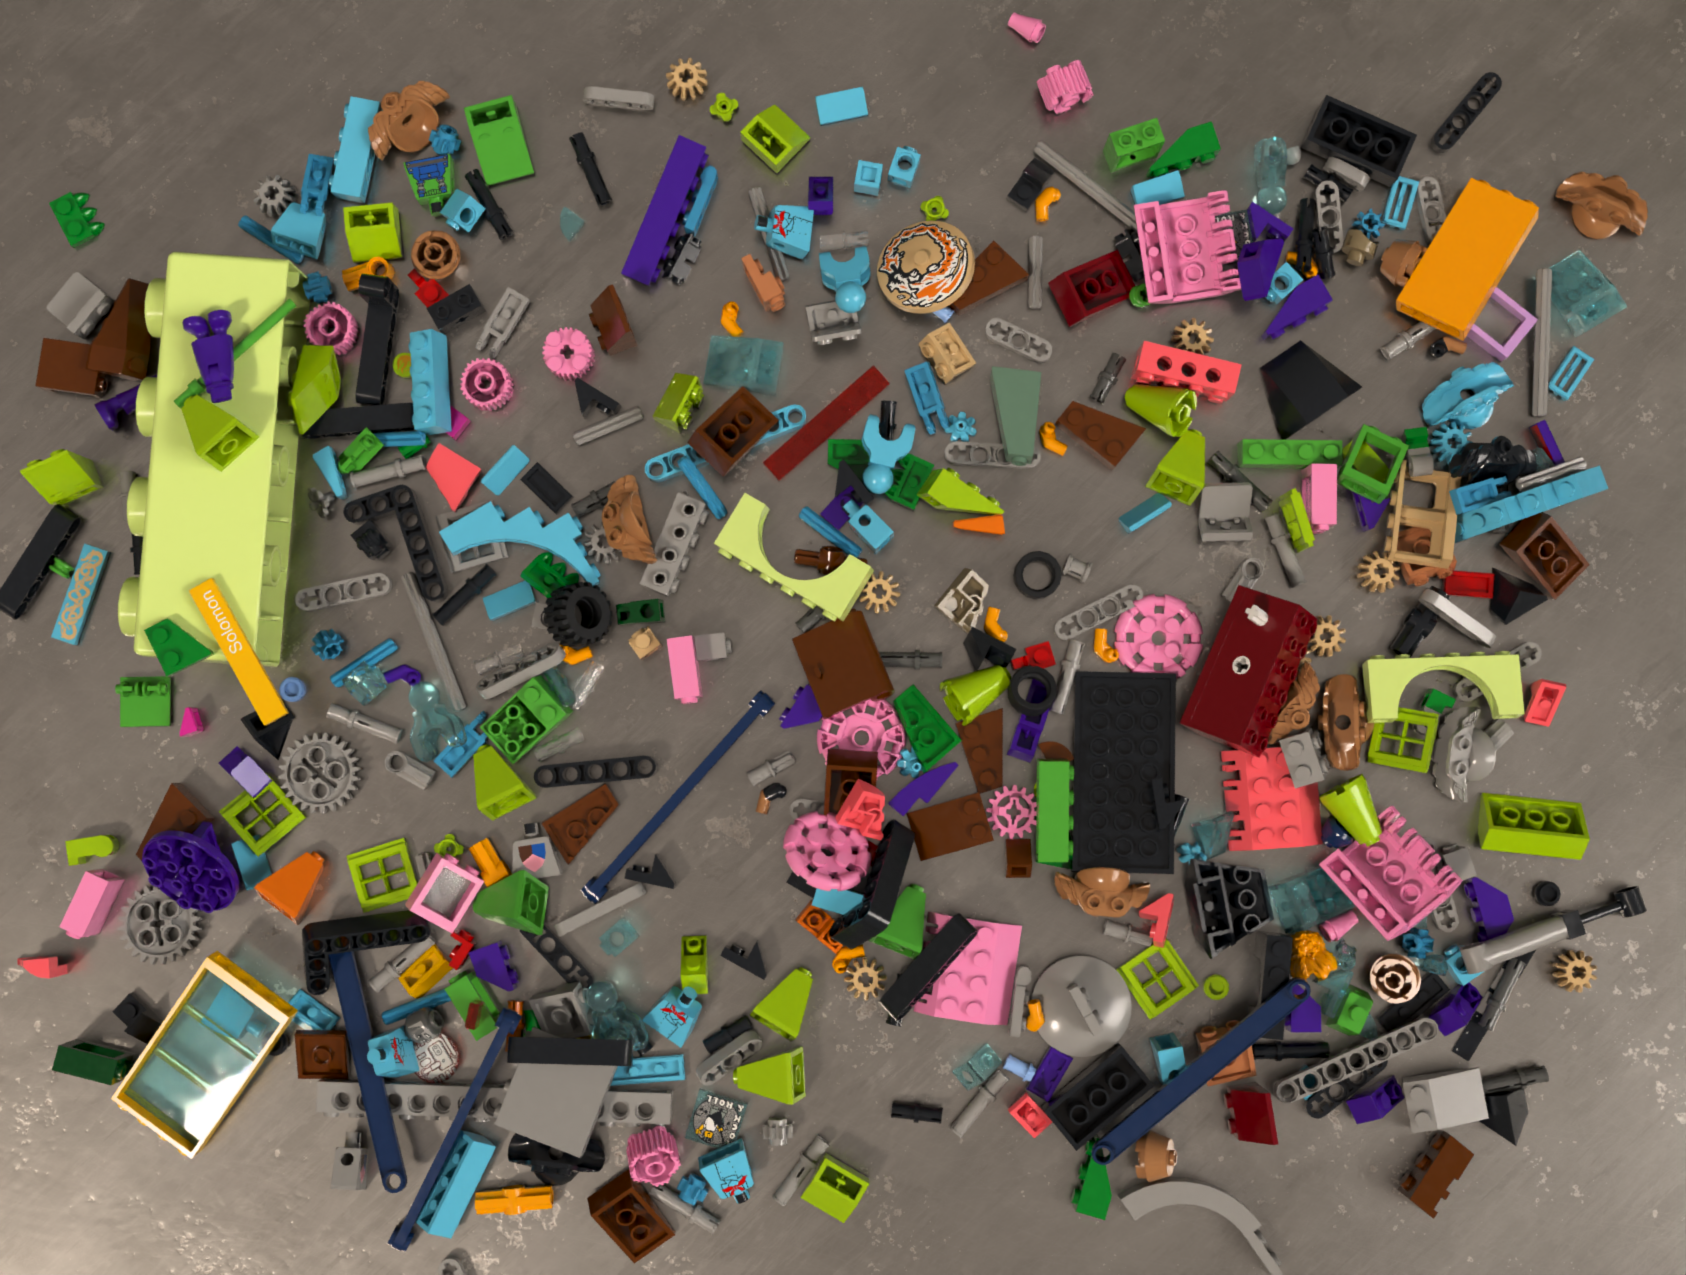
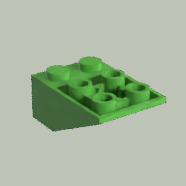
[464,95,534,186]
[480,675,574,764]

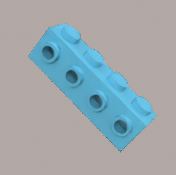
[329,96,383,204]
[409,329,452,435]
[415,1130,496,1239]

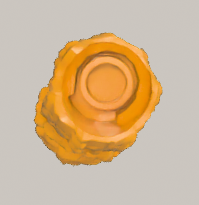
[1290,929,1338,980]

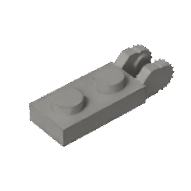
[476,287,530,358]
[1008,965,1032,1037]

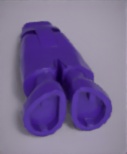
[182,310,234,403]
[94,375,157,431]

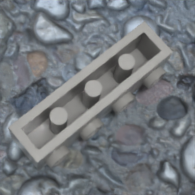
[640,492,709,597]

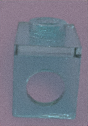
[952,1043,1002,1091]

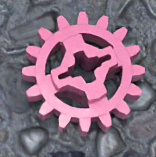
[985,785,1036,839]

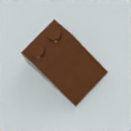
[589,284,638,356]
[687,386,779,477]
[1500,512,1590,600]
[823,749,878,828]
[906,792,994,861]
[587,1170,675,1264]

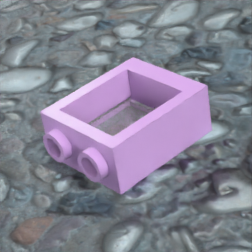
[1467,287,1538,362]

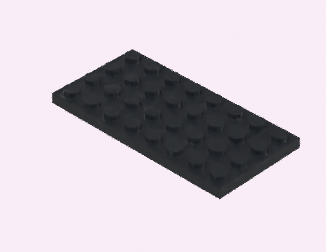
[1072,671,1176,874]

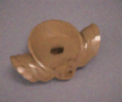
[368,81,450,161]
[1556,172,1648,239]
[602,475,657,564]
[1268,661,1320,744]
[1318,674,1375,771]
[1054,867,1150,918]

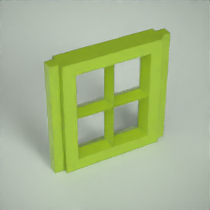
[1278,488,1315,553]
[1368,707,1439,773]
[219,773,306,857]
[346,838,418,913]
[1115,938,1199,1020]

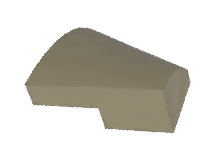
[934,568,989,634]

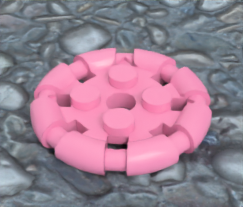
[1114,594,1203,679]
[817,699,907,780]
[783,811,871,891]

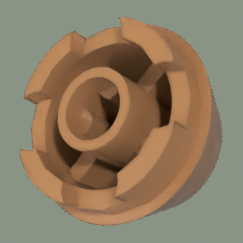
[411,230,460,279]
[1380,239,1427,288]
[1370,954,1421,1003]
[1135,1130,1177,1182]

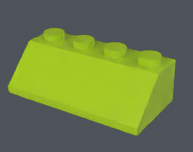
[1478,793,1590,860]

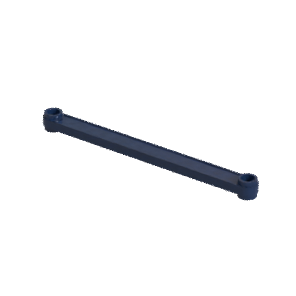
[581,690,776,904]
[329,951,407,1193]
[1091,977,1311,1165]
[387,1007,522,1252]

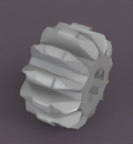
[253,174,296,217]
[584,521,622,564]

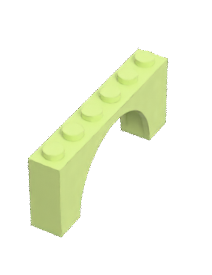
[714,493,874,622]
[1362,651,1525,723]

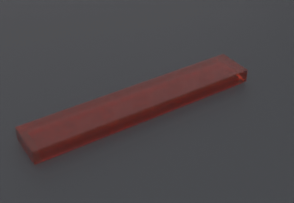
[763,365,890,482]

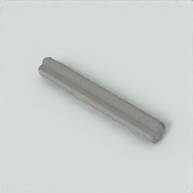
[749,187,789,281]

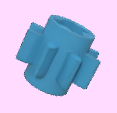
[429,125,461,155]
[1352,209,1385,239]
[303,271,333,304]
[311,629,344,661]
[1402,928,1434,959]
[677,1173,709,1205]

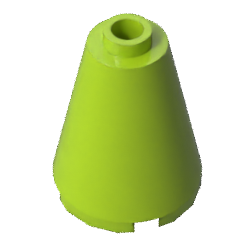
[1125,384,1197,437]
[940,665,1012,726]
[1319,774,1382,847]

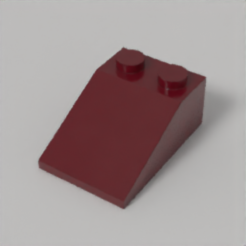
[1048,250,1135,327]
[1224,1082,1278,1145]

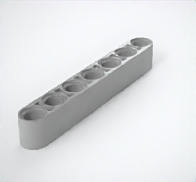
[1273,1018,1439,1103]

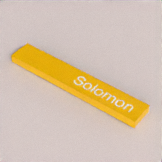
[189,578,289,726]

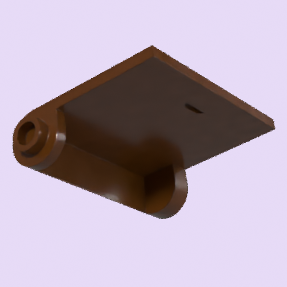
[792,609,895,719]

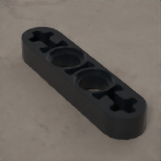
[1431,72,1502,153]
[520,923,595,990]
[1304,1048,1388,1119]

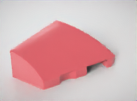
[426,443,481,513]
[835,779,885,840]
[17,956,68,979]

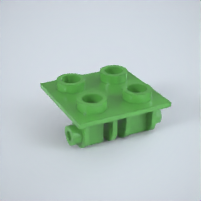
[115,676,171,727]

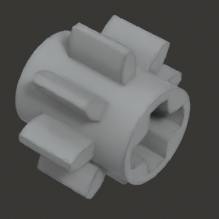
[763,1117,793,1146]

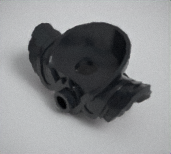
[1449,436,1538,489]
[507,1133,605,1186]

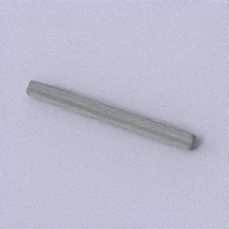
[1034,140,1138,233]
[1532,268,1552,416]
[401,572,466,712]

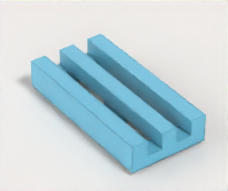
[1380,176,1419,230]
[1548,346,1594,401]

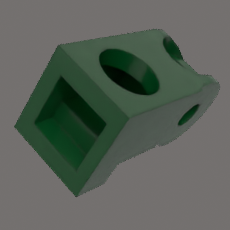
[616,599,665,625]

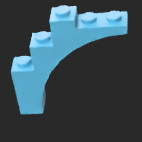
[1455,466,1609,543]
[439,501,601,586]

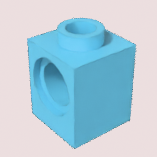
[887,146,921,188]
[854,160,883,196]
[440,189,485,233]
[1266,262,1304,304]
[1440,944,1484,986]

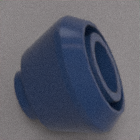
[1321,816,1354,849]

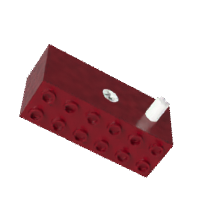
[1180,585,1318,758]

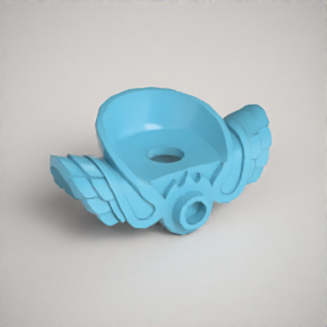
[1422,362,1514,429]

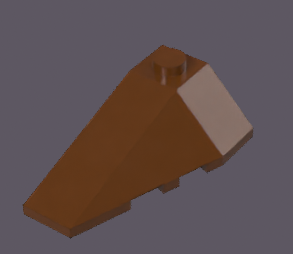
[86,278,151,381]

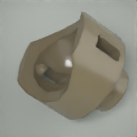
[1341,229,1379,266]

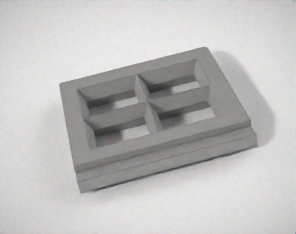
[435,500,509,573]

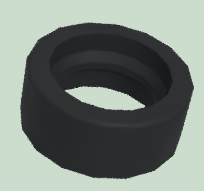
[1013,551,1062,599]
[1008,666,1057,716]

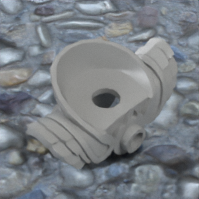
[1431,706,1496,803]

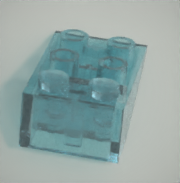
[1549,250,1628,338]
[703,335,784,396]
[1268,866,1356,934]

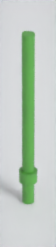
[174,298,297,408]

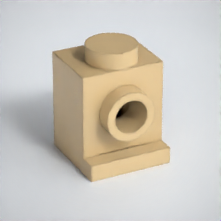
[628,626,663,660]

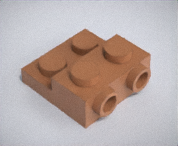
[741,254,785,312]
[1397,527,1457,587]
[1195,1020,1257,1086]

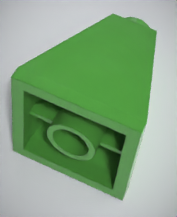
[473,870,549,935]
[868,884,926,960]

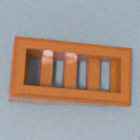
[952,514,1005,535]

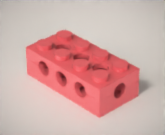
[1131,341,1242,404]

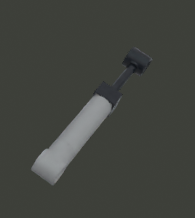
[1460,886,1647,974]

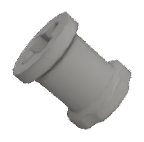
[1061,554,1093,583]

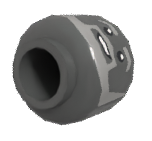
[404,1007,443,1044]

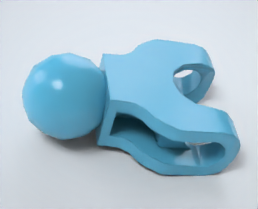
[819,246,871,313]
[861,414,916,494]

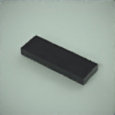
[1375,970,1450,1032]

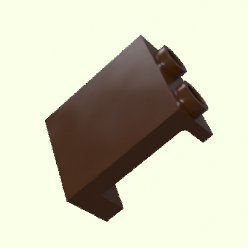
[35,338,108,398]

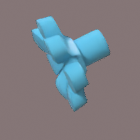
[944,411,977,442]
[896,747,922,778]
[1176,841,1207,864]

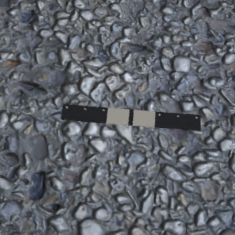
[1452,950,1536,1061]

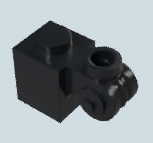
[350,520,393,560]

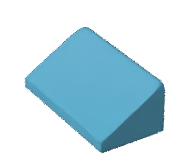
[815,87,868,125]
[1130,170,1185,205]
[481,445,530,496]
[1119,493,1172,534]
[483,581,538,621]
[231,835,272,891]
[812,888,864,915]
[288,989,340,1030]

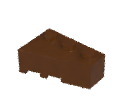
[1054,401,1146,471]
[136,783,215,861]
[1397,1131,1474,1219]

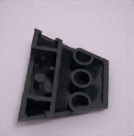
[1259,340,1362,440]
[1185,859,1274,959]

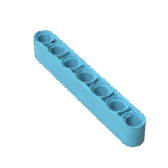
[645,404,807,483]

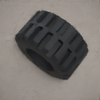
[543,582,612,647]

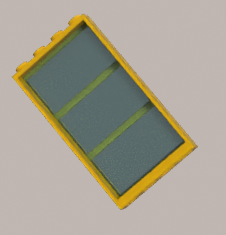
[111,951,298,1159]

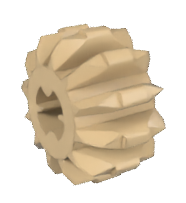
[666,57,708,101]
[1171,318,1214,355]
[1357,551,1400,593]
[859,571,900,614]
[1308,615,1346,657]
[1552,950,1597,993]
[844,957,887,1000]

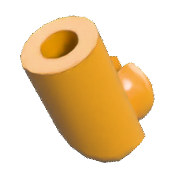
[1035,186,1061,222]
[1094,628,1119,663]
[832,944,865,974]
[1026,999,1045,1031]

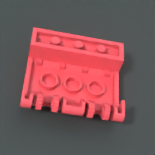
[1221,747,1323,851]

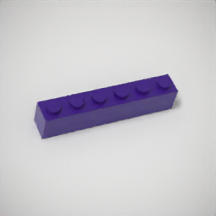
[621,135,709,286]

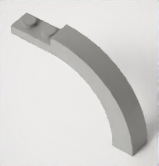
[1118,1177,1283,1275]

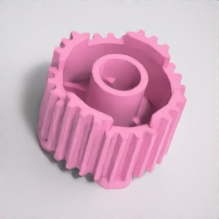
[1037,60,1093,114]
[303,301,359,356]
[542,327,595,381]
[460,358,514,411]
[626,1126,681,1187]

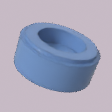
[279,677,306,702]

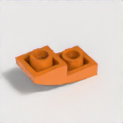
[795,901,843,954]

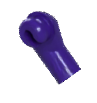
[384,664,421,686]

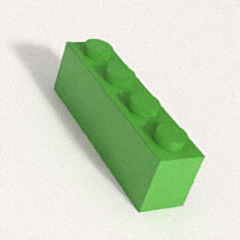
[1237,439,1342,469]
[1036,759,1074,862]

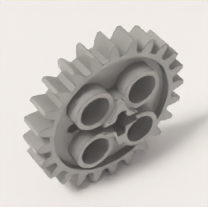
[278,733,362,813]
[117,885,202,965]

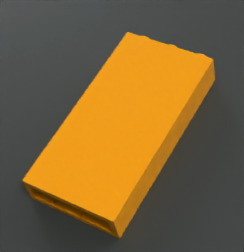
[1396,178,1539,341]

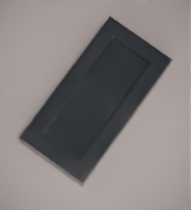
[520,462,573,515]

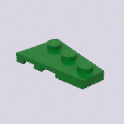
[893,684,962,773]

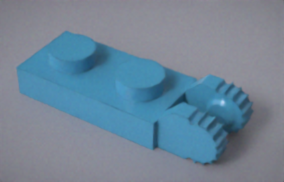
[300,154,334,216]
[682,166,718,237]
[904,361,950,435]
[1449,476,1512,515]
[434,711,489,778]

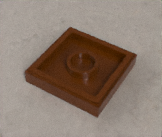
[294,1030,350,1079]

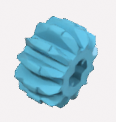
[1429,422,1473,464]

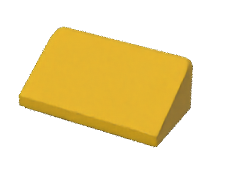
[398,944,453,999]

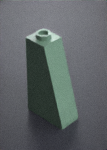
[990,366,1042,466]

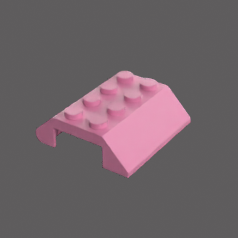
[1134,190,1241,304]
[1319,805,1463,941]
[914,911,1022,1025]

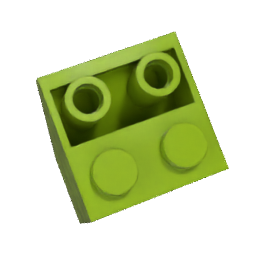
[740,104,810,173]
[343,202,403,263]
[800,1153,869,1223]

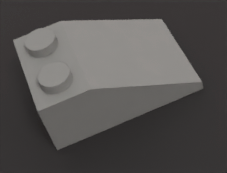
[1402,1067,1489,1133]

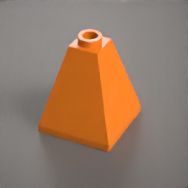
[254,851,325,925]

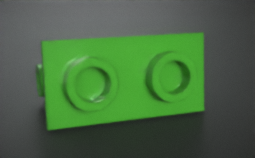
[338,427,384,474]

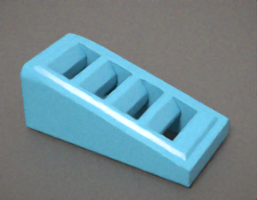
[313,446,348,500]

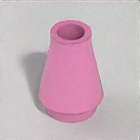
[1008,12,1046,43]
[1319,910,1359,942]

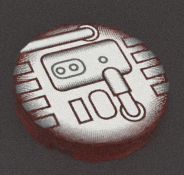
[414,1033,461,1083]

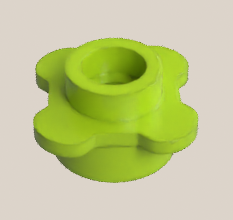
[710,93,738,122]
[920,196,949,221]
[434,834,464,857]

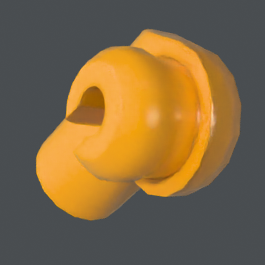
[1285,251,1318,279]
[720,301,744,340]
[1039,422,1068,456]
[984,607,1008,642]
[559,643,593,665]

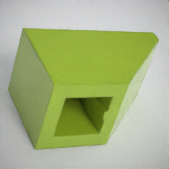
[680,935,708,994]

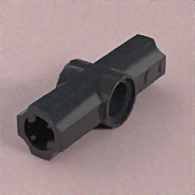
[1390,586,1451,658]

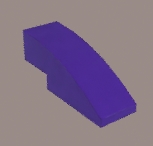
[1007,679,1050,763]
[888,762,959,816]

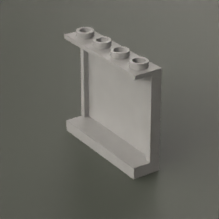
[493,1027,618,1158]

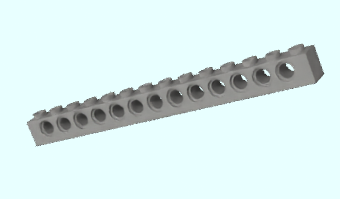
[316,1079,673,1128]

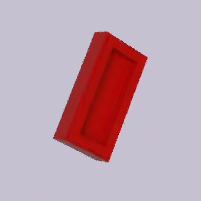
[1441,570,1494,599]

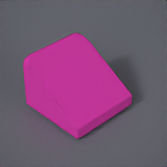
[446,406,471,440]
[179,707,204,737]

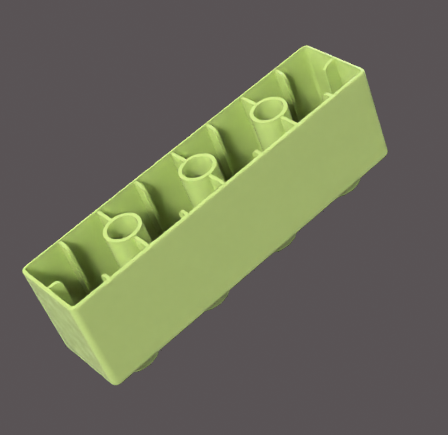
[118,252,310,667]

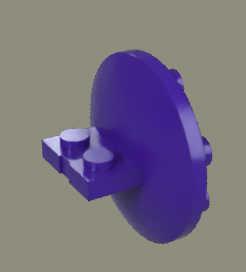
[142,822,239,913]

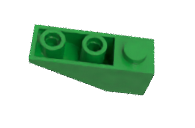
[1146,121,1221,178]
[1071,1134,1112,1220]

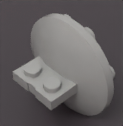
[1031,955,1132,1057]

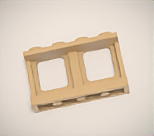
[1384,460,1461,569]

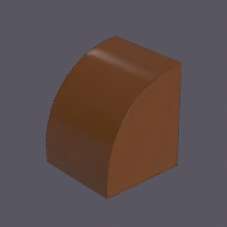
[1037,741,1074,762]
[1005,839,1032,878]

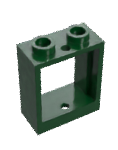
[52,1039,135,1085]

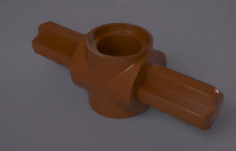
[794,546,868,575]

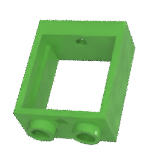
[1103,118,1165,173]
[1337,424,1409,504]
[445,970,500,1041]

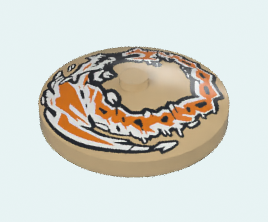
[877,221,975,314]

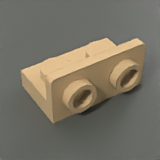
[919,322,976,384]

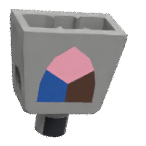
[512,822,563,878]
[331,1132,368,1190]

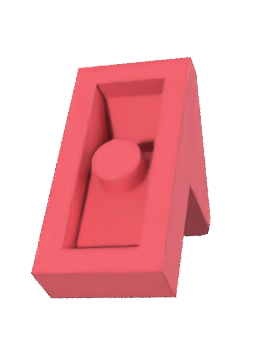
[1524,679,1567,727]
[1139,893,1174,948]
[1008,1091,1052,1138]

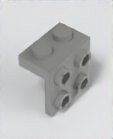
[47,272,115,339]
[806,300,862,345]
[1198,482,1253,542]
[1279,726,1331,788]

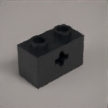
[426,284,486,335]

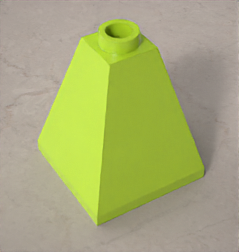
[181,394,259,472]
[1145,429,1205,506]
[473,744,537,821]
[749,967,813,1042]
[733,1046,806,1105]

